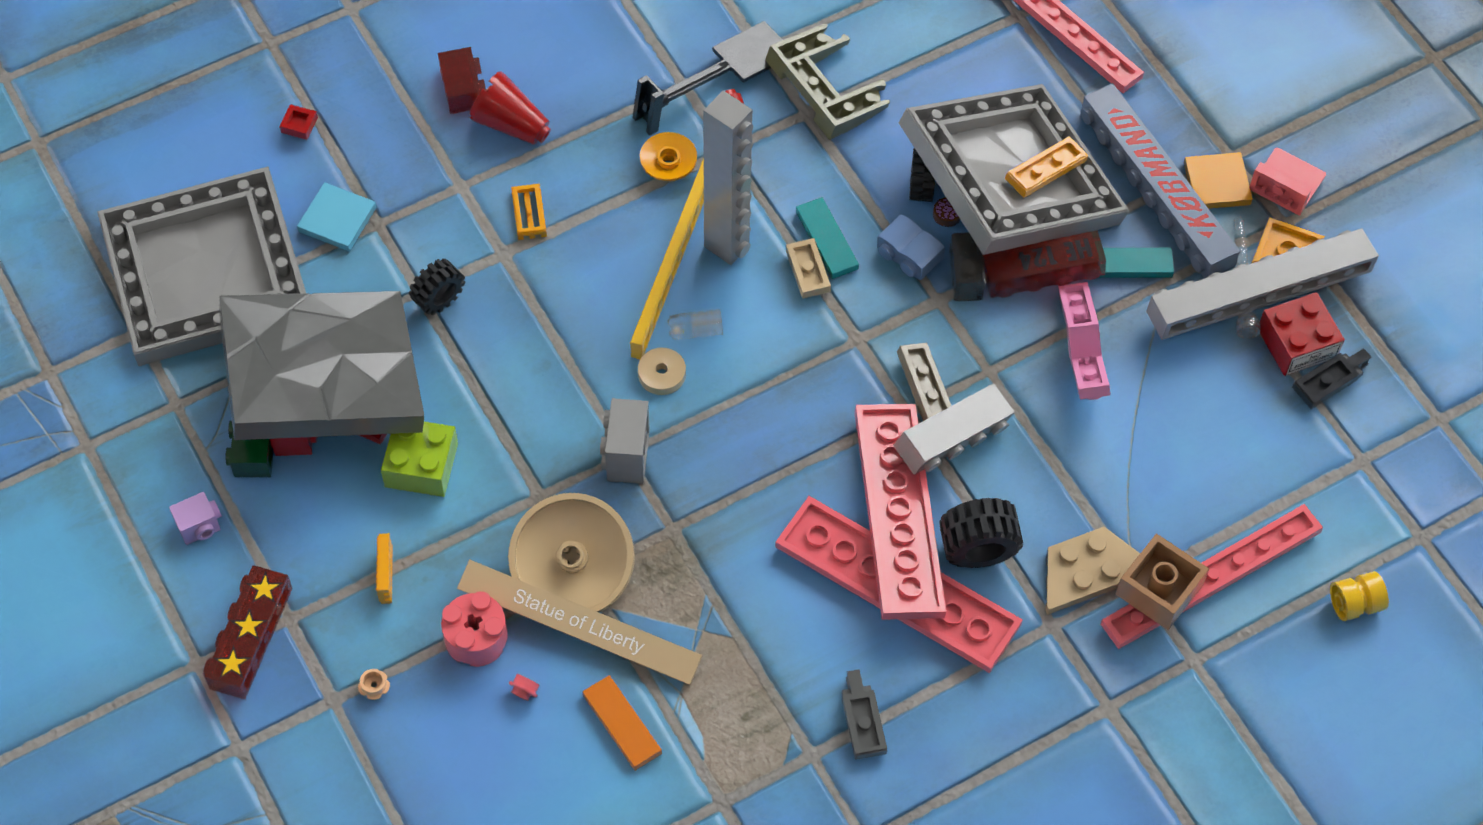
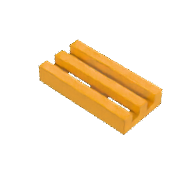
[511,183,547,240]
[376,533,393,604]

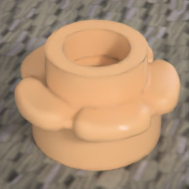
[358,669,390,700]

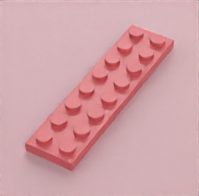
[854,404,946,620]
[775,496,1023,673]

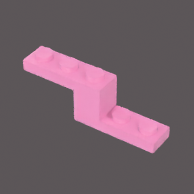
[1058,282,1110,400]

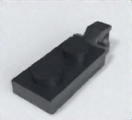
[1292,348,1371,409]

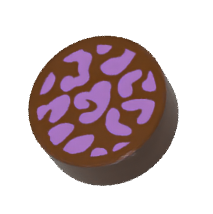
[933,197,961,227]

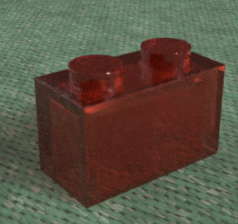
[437,47,486,114]

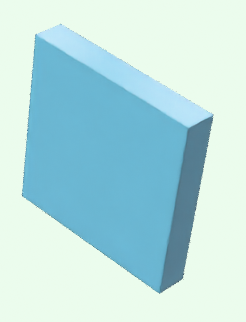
[297,182,377,252]

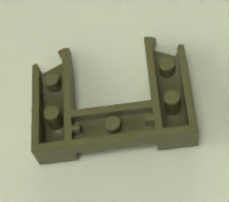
[765,23,890,140]

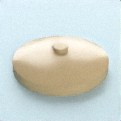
[508,493,635,612]

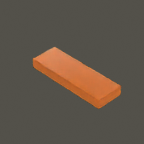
[582,675,662,771]

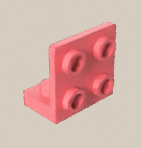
[1250,148,1326,216]

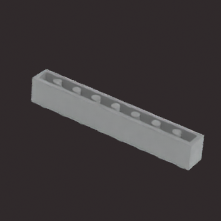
[703,91,753,265]
[1146,228,1379,340]

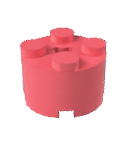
[441,591,508,667]

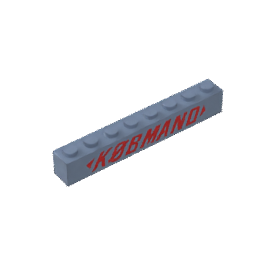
[1081,83,1240,278]

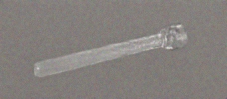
[1233,216,1260,339]

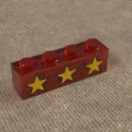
[203,565,293,700]

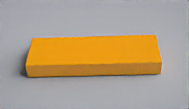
[1005,136,1088,198]

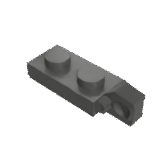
[842,669,887,760]

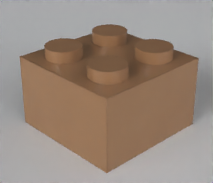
[1116,533,1209,630]

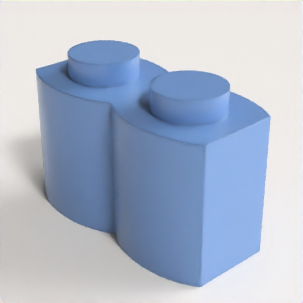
[877,214,945,280]

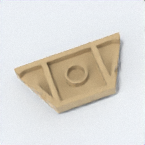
[1045,527,1140,615]

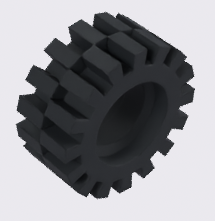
[909,148,935,202]
[409,258,465,315]

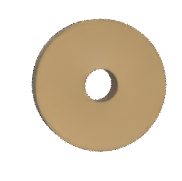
[638,348,686,395]

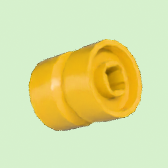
[1330,571,1389,621]

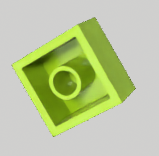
[381,421,458,497]

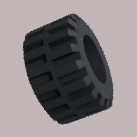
[939,498,1023,568]

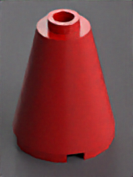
[469,71,551,145]

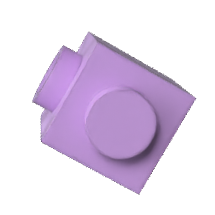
[169,491,222,545]

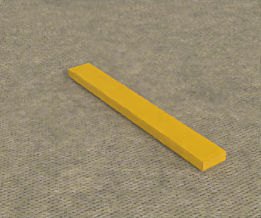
[630,158,704,360]

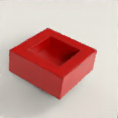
[279,104,318,140]

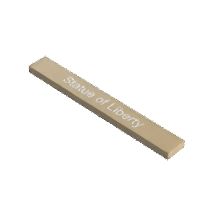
[457,559,703,685]

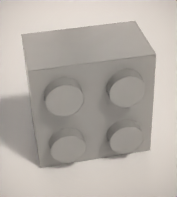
[600,398,650,484]

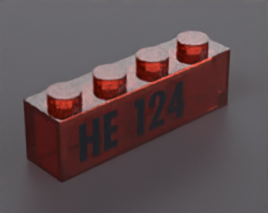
[982,230,1106,298]

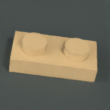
[786,238,831,299]

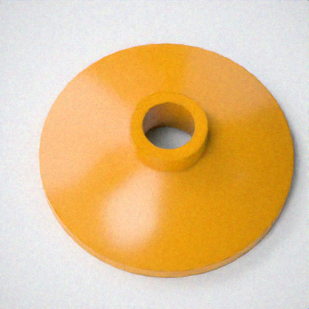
[640,132,697,181]

